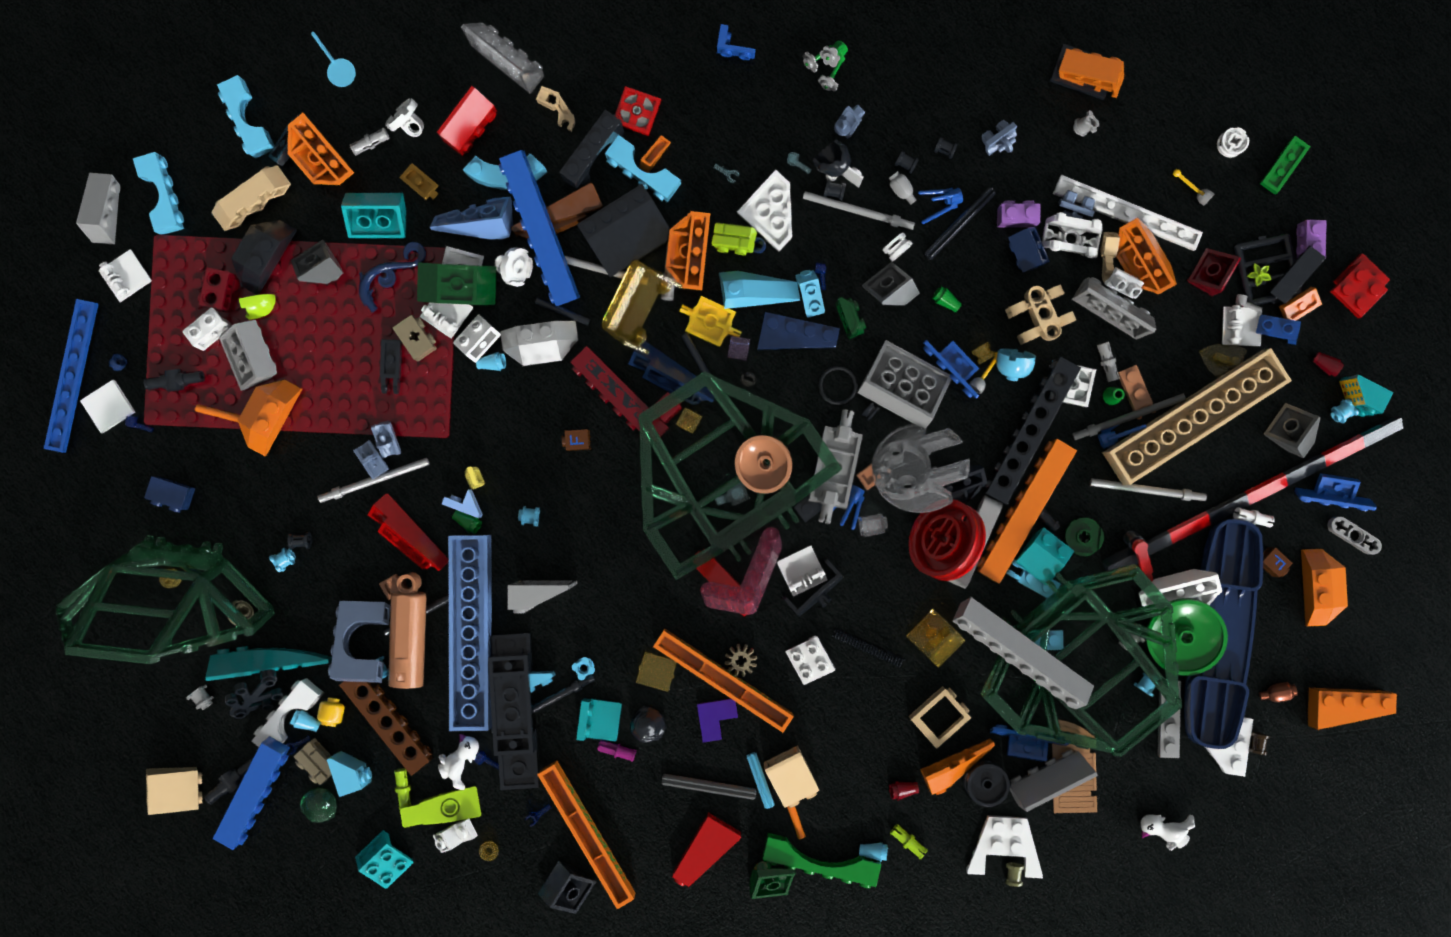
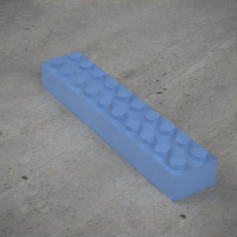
[448,535,492,731]

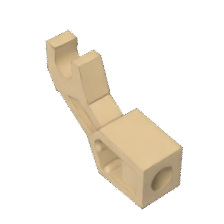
[536,86,575,132]
[1100,232,1120,282]

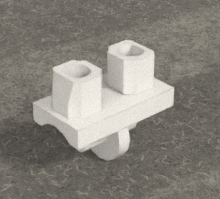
[1104,267,1144,299]

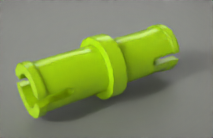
[394,768,412,809]
[890,824,928,859]

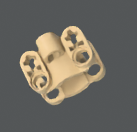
[1005,285,1076,345]

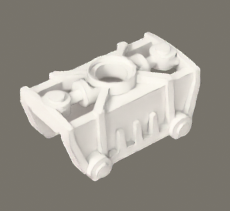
[1042,212,1102,258]

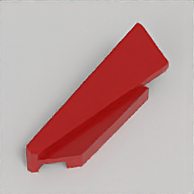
[368,494,449,571]

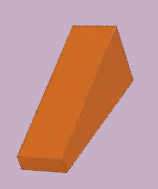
[639,135,671,173]

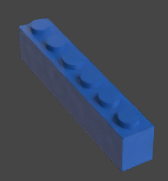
[213,736,290,850]

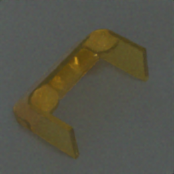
[602,260,683,355]

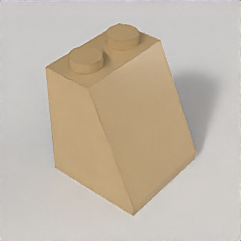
[764,745,819,808]
[146,767,202,815]

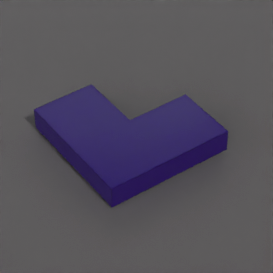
[697,698,738,742]

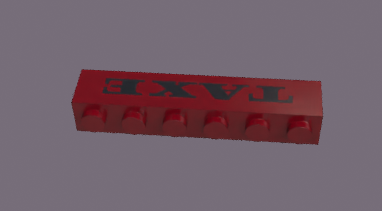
[571,346,669,444]

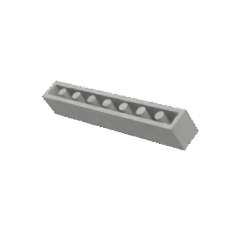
[953,597,1094,709]

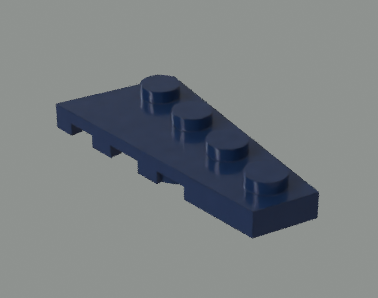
[757,312,840,350]

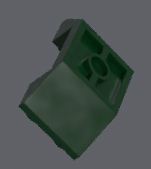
[417,262,496,305]

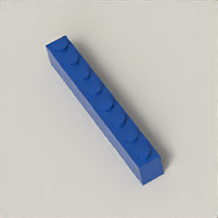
[499,150,580,306]

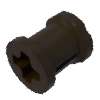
[1249,732,1270,755]

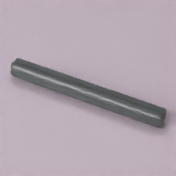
[662,774,757,800]

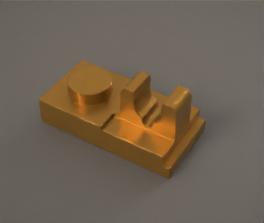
[400,163,438,200]

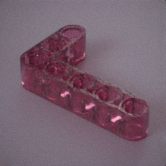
[700,527,782,615]

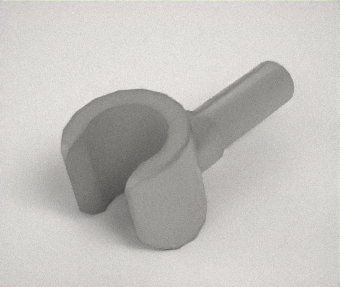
[1235,294,1262,312]

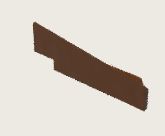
[511,183,604,238]

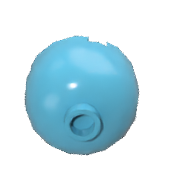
[996,348,1036,381]

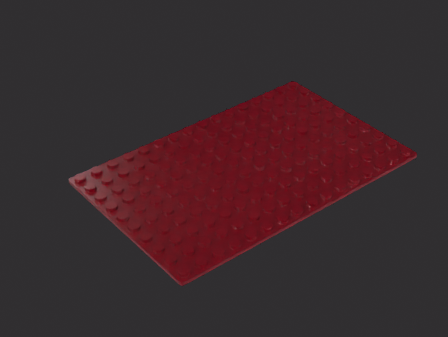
[144,235,456,438]

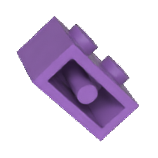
[997,201,1040,227]
[1296,220,1326,259]

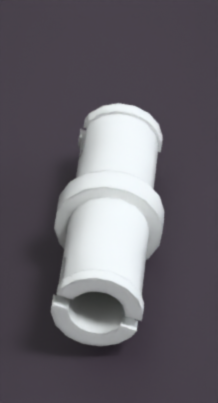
[1233,507,1274,528]

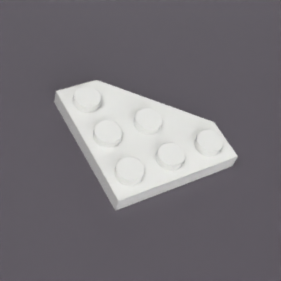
[737,170,792,251]
[1205,717,1253,776]

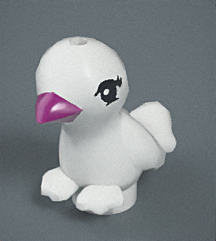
[438,734,479,790]
[1141,815,1195,851]

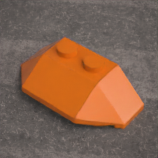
[288,113,354,185]
[666,211,710,291]
[1116,217,1177,294]
[238,380,302,456]
[1301,549,1348,626]

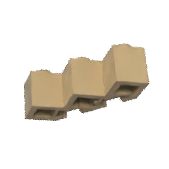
[211,165,291,231]

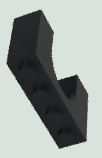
[559,109,625,191]

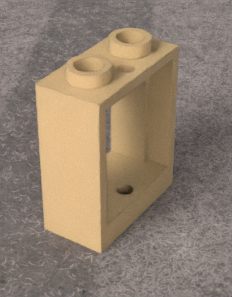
[908,686,971,749]

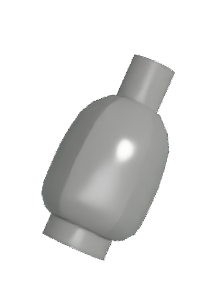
[889,171,916,205]

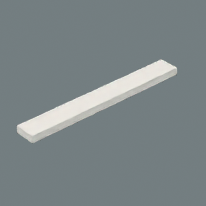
[1053,175,1203,251]

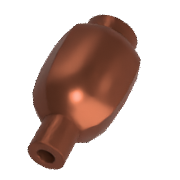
[1259,682,1298,702]

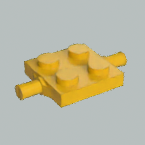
[680,296,742,347]

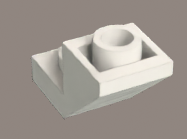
[433,819,478,853]

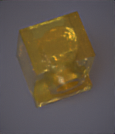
[676,408,702,434]

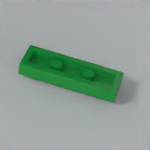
[1260,136,1311,194]

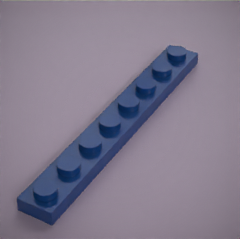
[44,299,98,453]

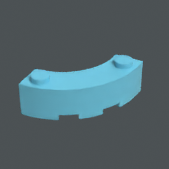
[463,154,547,190]

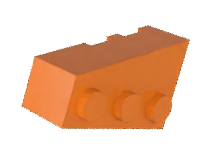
[1059,48,1124,98]

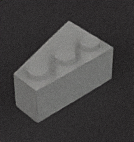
[76,173,120,244]

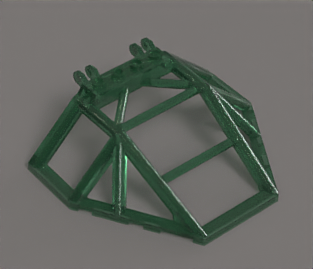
[639,371,842,580]
[56,535,274,664]
[981,564,1182,757]

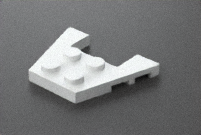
[966,815,1043,878]

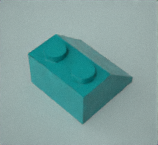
[1015,527,1074,586]

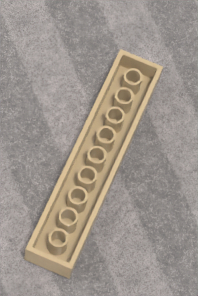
[1102,348,1292,485]

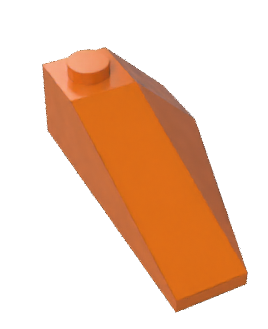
[920,739,995,795]

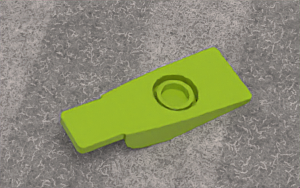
[400,786,481,828]

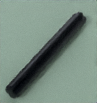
[924,187,996,260]

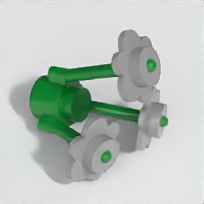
[803,41,848,91]

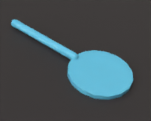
[311,32,356,87]

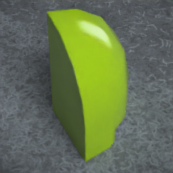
[239,294,275,320]

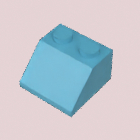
[327,751,372,797]

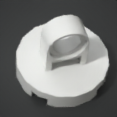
[385,98,424,137]
[495,247,533,287]

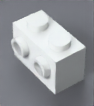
[453,314,501,363]

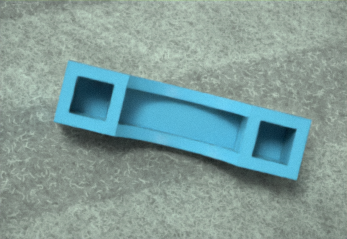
[217,75,275,159]
[605,135,681,202]
[133,152,184,235]

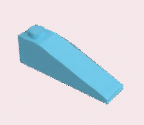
[719,271,800,309]

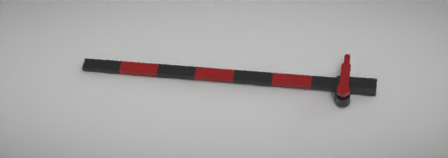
[1102,415,1403,584]

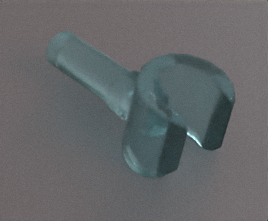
[787,152,811,174]
[714,164,739,183]

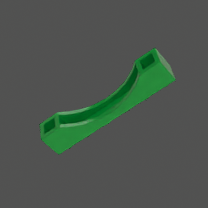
[762,833,882,888]

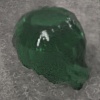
[300,787,337,823]

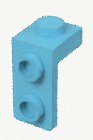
[795,270,825,317]

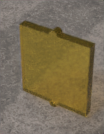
[636,652,677,692]

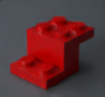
[1330,253,1390,318]

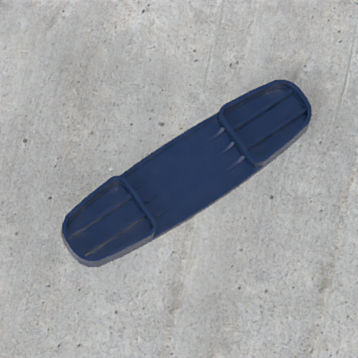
[1184,519,1263,749]

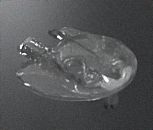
[872,424,970,513]

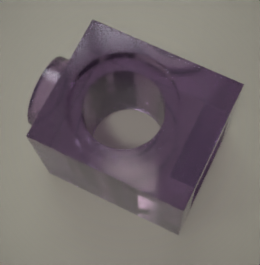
[728,336,750,360]

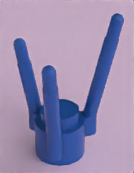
[918,188,963,224]
[1098,424,1147,449]
[833,485,865,530]

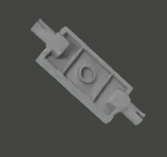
[809,410,862,524]

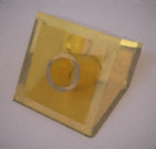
[906,609,965,668]

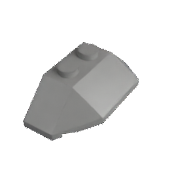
[500,321,578,366]

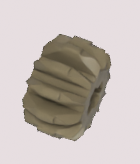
[725,644,757,677]

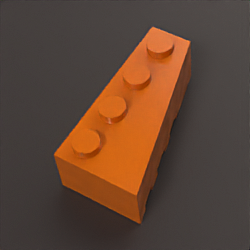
[1308,688,1397,730]

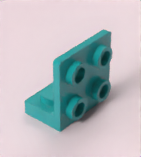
[576,698,622,741]
[355,830,413,889]

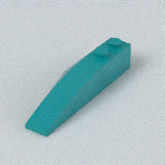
[205,646,332,681]

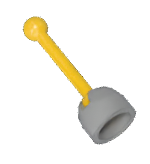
[1173,169,1214,206]
[969,352,998,394]

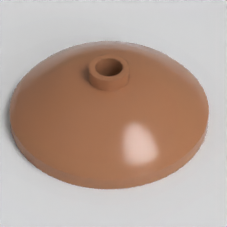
[735,435,792,493]

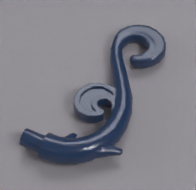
[359,242,426,312]

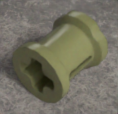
[1005,862,1024,887]

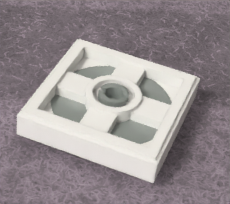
[1049,365,1096,407]

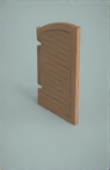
[1051,719,1097,813]

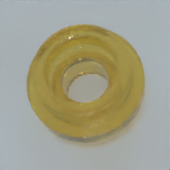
[479,841,499,861]

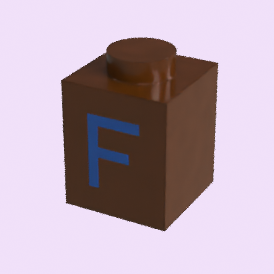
[562,429,591,451]
[1263,547,1293,577]

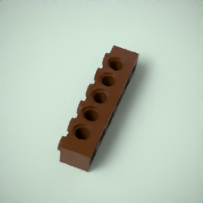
[339,681,434,776]

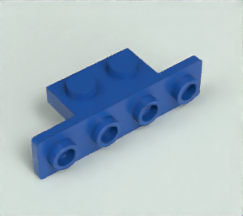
[923,340,979,399]
[1294,473,1377,511]
[990,725,1070,762]

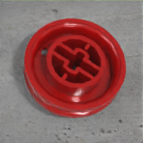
[909,499,986,581]

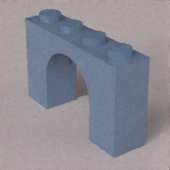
[328,601,391,683]

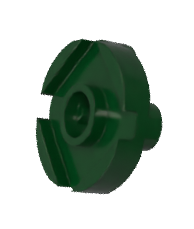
[1064,518,1104,556]

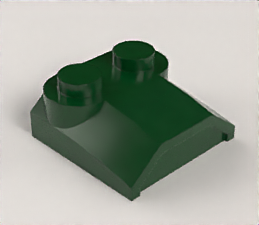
[835,297,866,340]
[749,861,796,899]

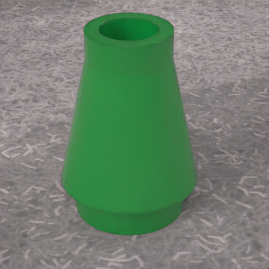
[932,286,962,312]
[1103,387,1125,406]
[452,510,482,534]

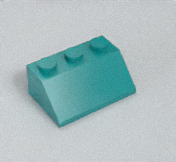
[341,193,406,238]

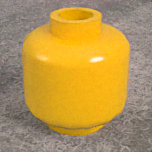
[317,697,345,727]

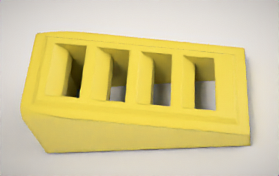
[465,466,485,490]

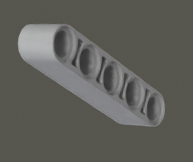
[948,495,1003,589]

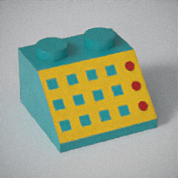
[1339,375,1393,417]

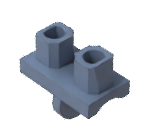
[834,105,865,139]
[982,120,1017,156]
[1058,190,1095,219]
[371,421,401,458]
[353,440,389,479]

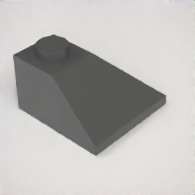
[291,240,343,284]
[862,262,920,305]
[1264,403,1320,458]

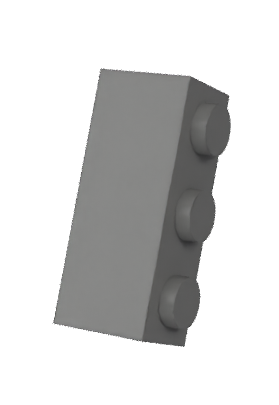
[219,320,277,391]

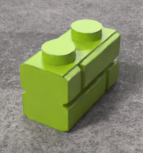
[712,223,757,256]

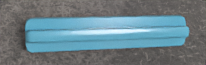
[747,752,774,809]

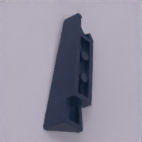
[628,340,718,405]

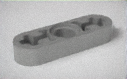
[1327,517,1382,555]

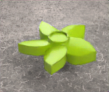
[1247,263,1271,286]

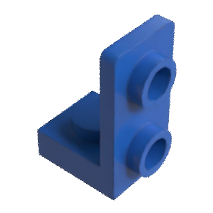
[717,24,756,60]
[1256,315,1301,345]

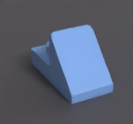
[442,489,482,518]

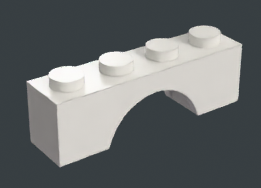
[252,678,324,747]

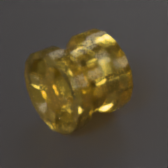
[972,342,996,365]

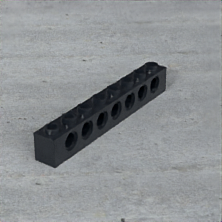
[983,357,1081,504]

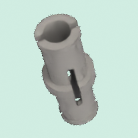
[350,127,390,156]
[1097,342,1120,382]

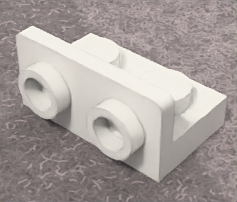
[183,308,233,351]

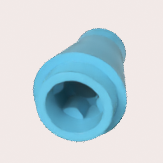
[476,352,506,371]
[290,710,321,732]
[859,842,888,862]

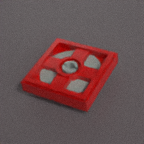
[615,86,661,136]

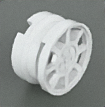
[1217,127,1249,158]
[883,232,913,262]

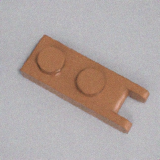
[1118,365,1156,420]

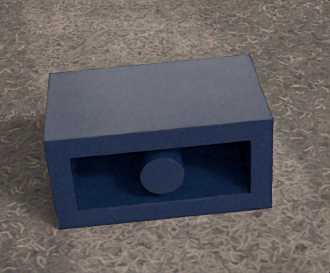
[1008,227,1050,273]
[144,476,195,512]

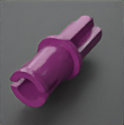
[598,740,636,762]

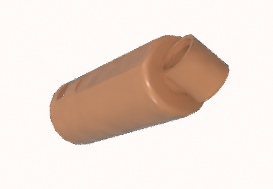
[388,572,427,689]

